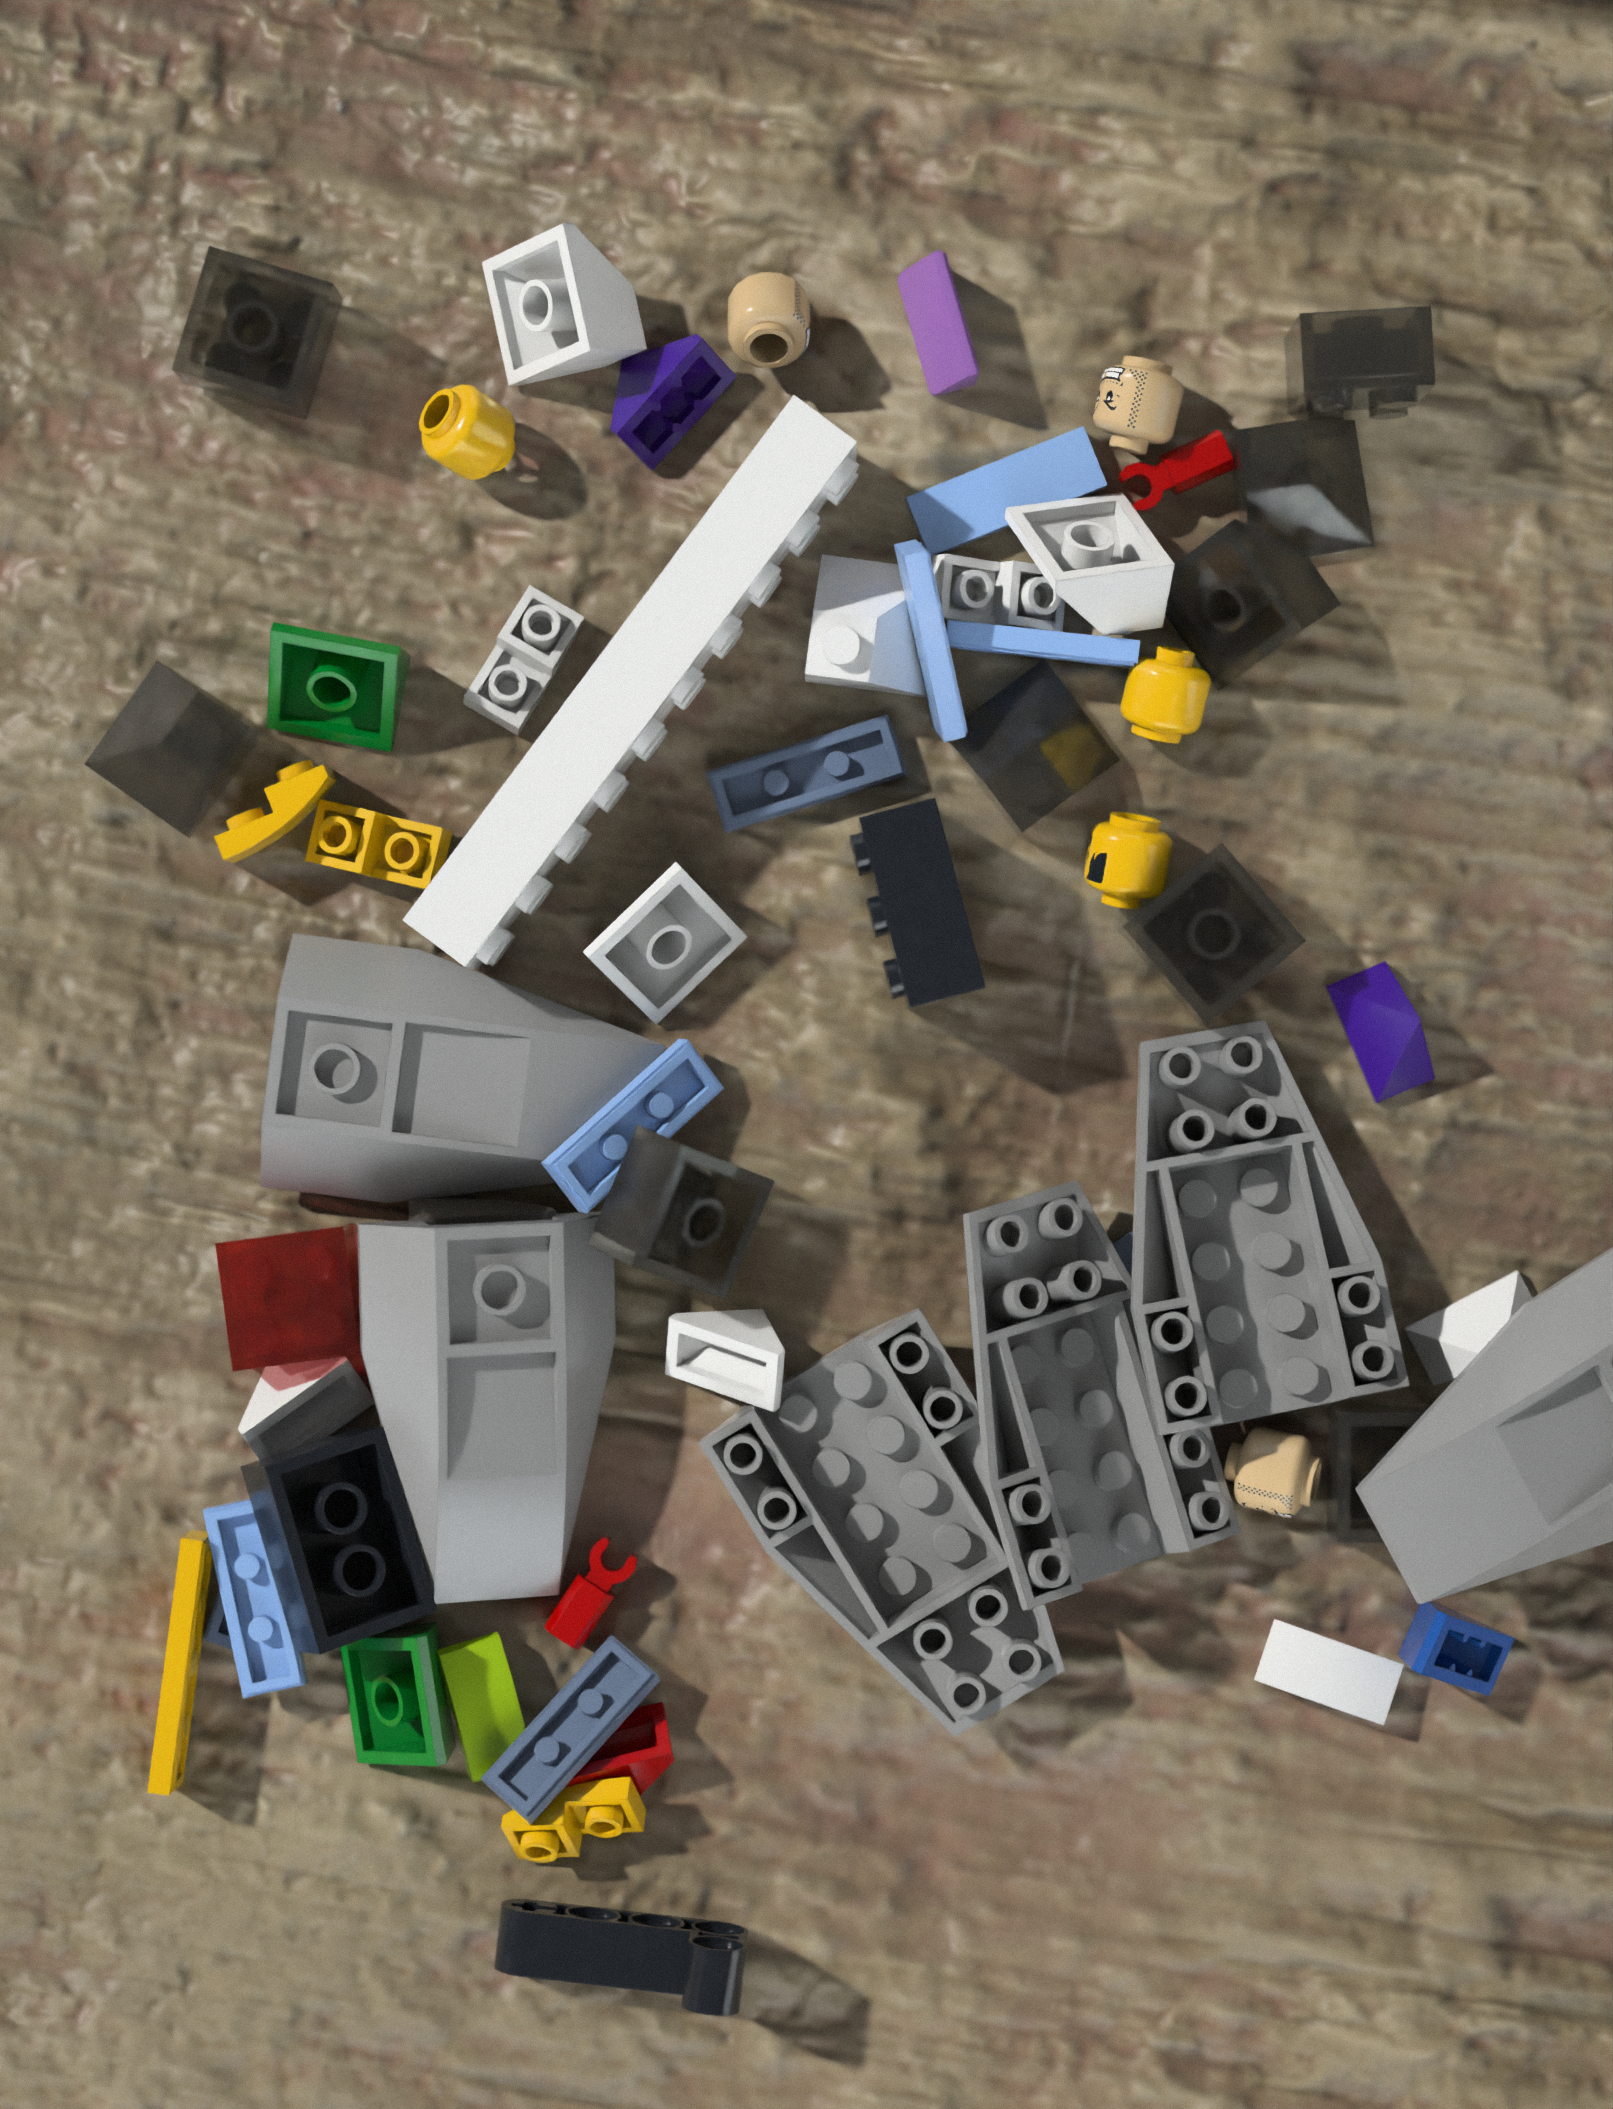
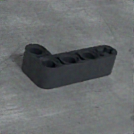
[494,1899,748,2016]

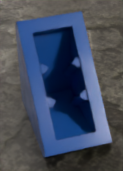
[1398,1601,1515,1696]

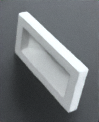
[1404,1270,1532,1386]
[665,1309,785,1412]
[238,1354,375,1460]

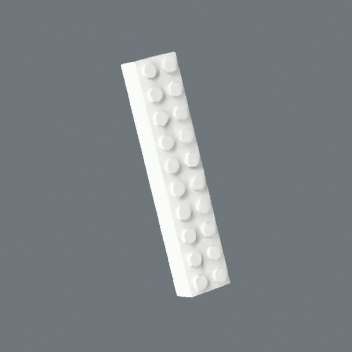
[403,395,859,970]

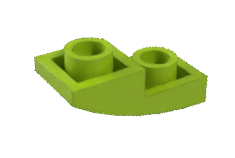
[436,1631,526,1783]

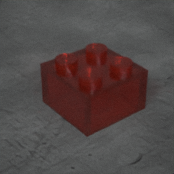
[215,1223,361,1371]

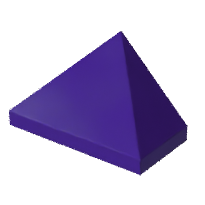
[610,334,737,471]
[1325,961,1435,1103]

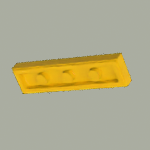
[147,1530,213,1796]

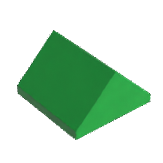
[267,622,411,752]
[340,1621,456,1767]

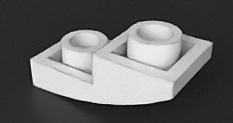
[932,554,1065,632]
[463,585,585,736]
[1254,1619,1404,1726]

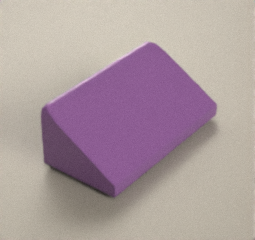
[897,250,980,396]

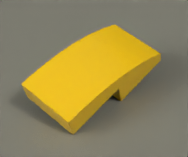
[214,760,337,863]
[305,799,453,890]
[501,1777,646,1863]

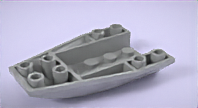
[260,933,665,1203]
[1131,1020,1410,1436]
[963,1180,1242,1611]
[357,1211,616,1604]
[1355,1247,1613,1604]
[699,1307,1065,1737]

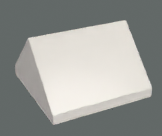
[583,862,747,1025]

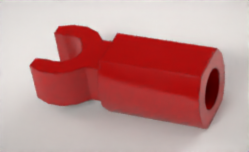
[1118,429,1235,514]
[544,1534,639,1650]

